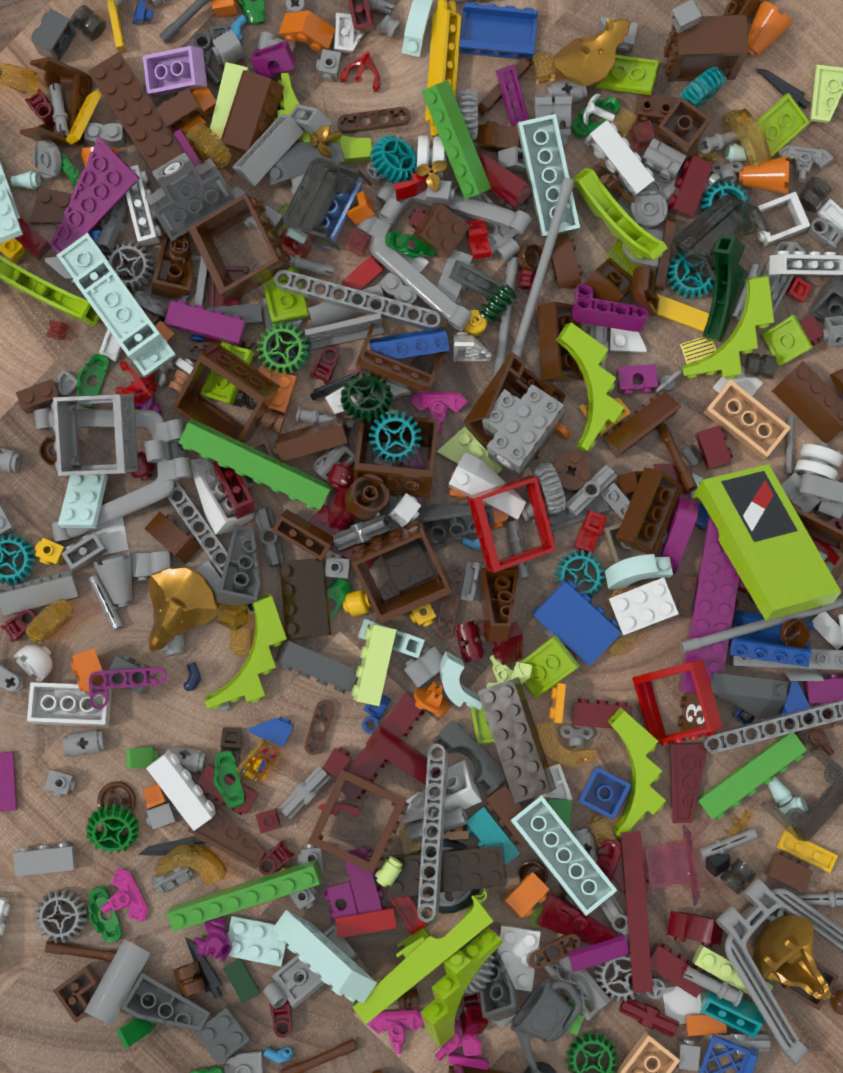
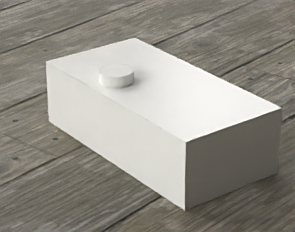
[27,682,112,727]

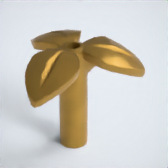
[309,125,342,158]
[415,160,448,192]

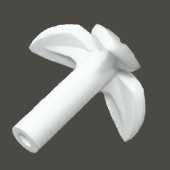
[583,93,615,125]

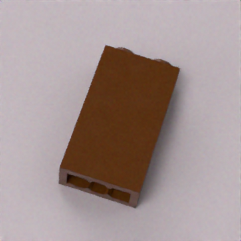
[274,416,350,462]

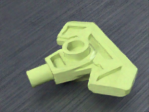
[487,655,533,687]

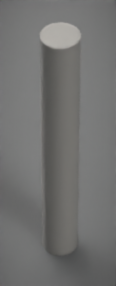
[785,417,795,474]

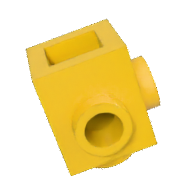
[35,538,66,566]
[409,603,436,627]

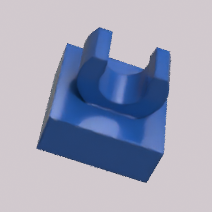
[132,0,154,25]

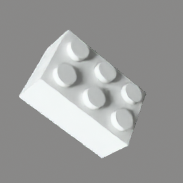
[609,577,679,635]
[497,923,541,992]

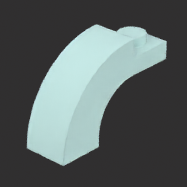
[401,0,434,57]
[605,554,673,589]
[358,619,425,658]
[440,651,482,710]

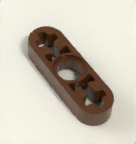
[305,700,333,755]
[526,933,581,969]

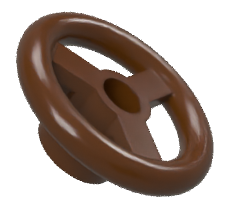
[97,781,136,814]

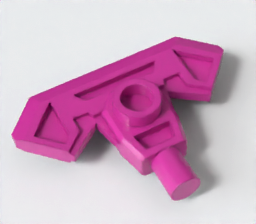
[410,392,467,432]
[100,868,148,922]
[367,1010,424,1054]
[435,1018,482,1061]

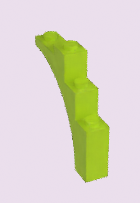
[274,73,372,166]
[572,167,668,260]
[0,255,100,327]
[680,275,774,379]
[556,323,624,451]
[203,593,287,709]
[607,707,666,839]
[420,927,503,1048]

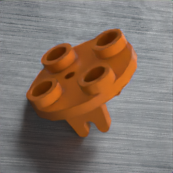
[413,681,450,717]

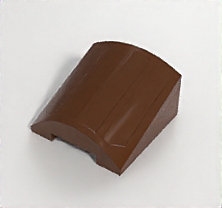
[464,352,566,460]

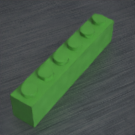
[421,80,491,200]
[697,732,807,820]

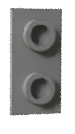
[601,482,630,520]
[460,562,486,603]
[152,860,194,893]

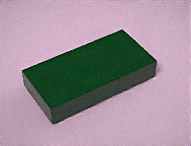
[223,958,260,1003]

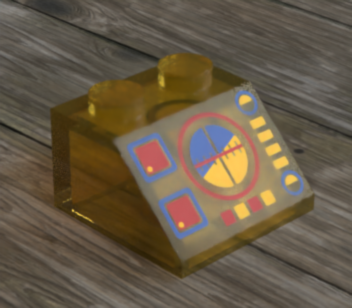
[236,739,282,784]

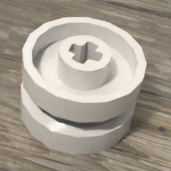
[417,135,446,179]
[794,444,843,481]

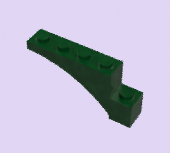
[702,234,748,342]

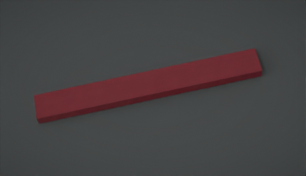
[620,831,653,993]

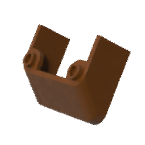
[19,57,92,147]
[356,323,442,394]

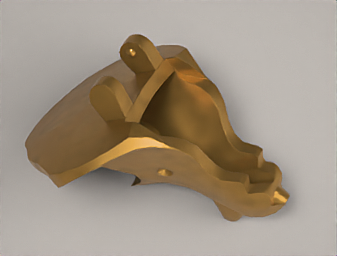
[552,18,631,86]
[148,566,219,651]
[752,915,831,1000]

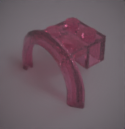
[645,824,700,905]

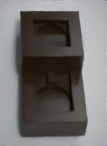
[220,728,242,770]

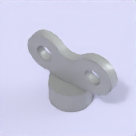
[711,161,743,185]
[655,369,682,393]
[560,725,594,750]

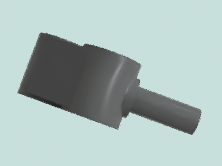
[193,33,221,86]

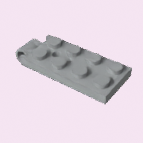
[453,183,520,261]
[263,924,358,1009]

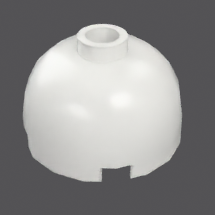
[14,644,53,682]

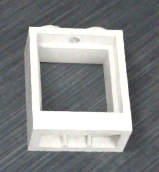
[750,192,810,247]

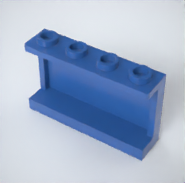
[459,2,538,61]
[369,327,449,360]
[532,578,622,666]
[730,610,813,667]

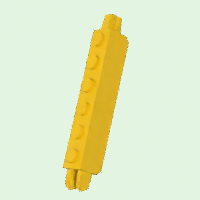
[425,0,461,137]

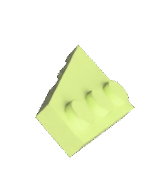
[810,65,843,123]
[436,427,503,474]

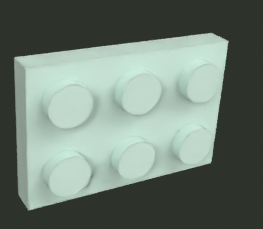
[58,474,108,528]
[228,915,286,967]

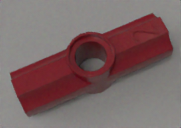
[619,996,680,1038]

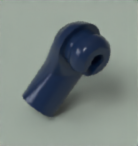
[183,662,201,691]

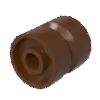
[173,961,206,997]

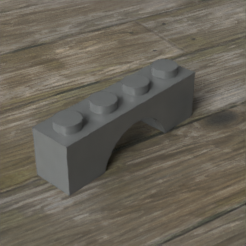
[432,720,506,795]

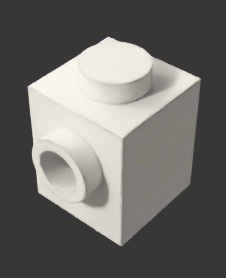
[387,493,421,527]

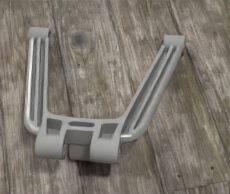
[356,181,532,331]
[34,408,192,543]
[716,878,843,1065]

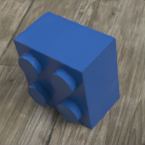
[577,766,631,820]

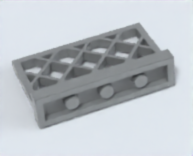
[305,313,384,351]

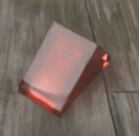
[280,228,312,259]

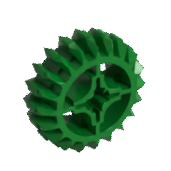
[86,803,139,855]
[565,1031,619,1073]

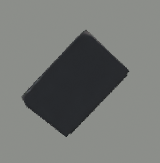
[705,854,730,877]

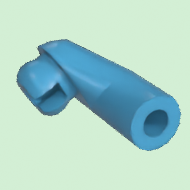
[230,14,248,42]
[461,536,481,550]

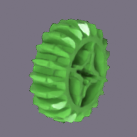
[257,322,309,375]

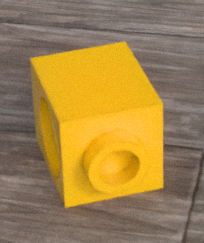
[0,238,28,264]

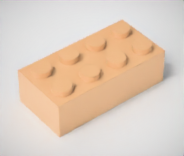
[703,380,791,460]
[616,1031,680,1073]

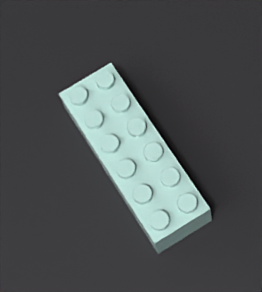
[517,114,580,237]
[510,795,617,916]
[273,910,377,1003]

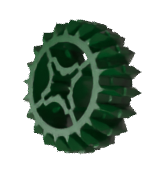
[340,372,393,423]

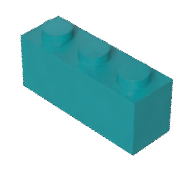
[465,806,520,865]
[700,989,764,1038]

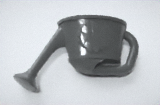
[511,978,583,1073]

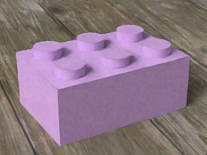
[143,46,207,96]

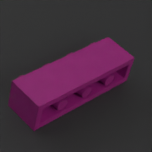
[164,300,247,346]
[803,675,843,704]
[345,846,387,914]

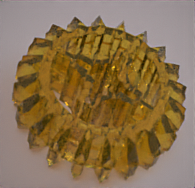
[185,123,231,171]
[25,599,74,644]

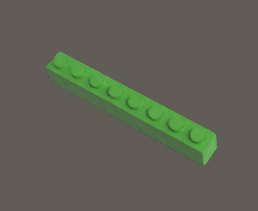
[179,418,331,510]
[167,859,323,932]

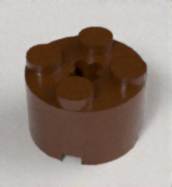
[553,452,591,493]
[345,474,389,519]

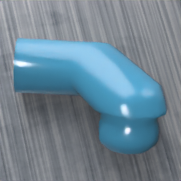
[263,1047,293,1064]

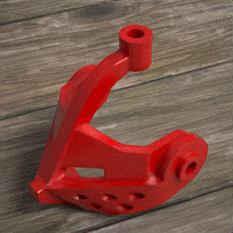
[340,51,381,93]
[115,360,157,404]

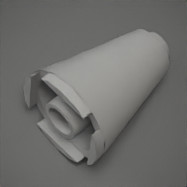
[93,552,133,607]

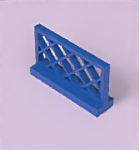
[699,1034,759,1073]

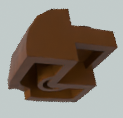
[631,265,660,316]

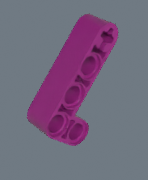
[572,284,649,332]
[659,497,699,574]
[89,667,167,709]

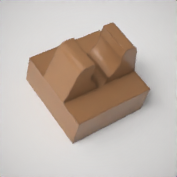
[449,826,469,841]

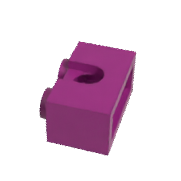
[251,40,296,78]
[616,364,658,395]
[324,880,359,924]

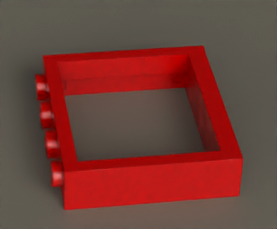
[467,475,556,573]
[632,659,723,746]

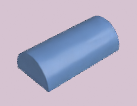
[306,166,365,250]

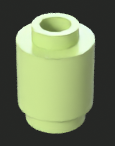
[375,856,403,887]

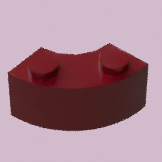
[667,911,723,947]

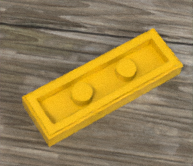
[107,0,126,54]
[66,90,102,144]
[657,294,709,333]
[776,830,838,873]

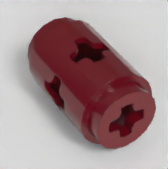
[455,620,484,663]

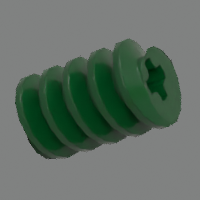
[476,280,517,323]

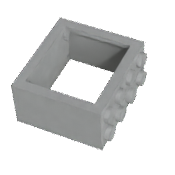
[51,394,138,476]

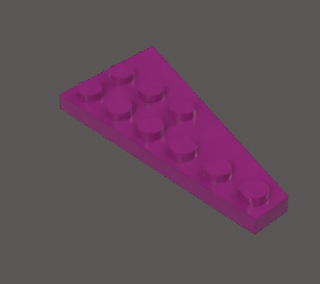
[49,136,140,254]

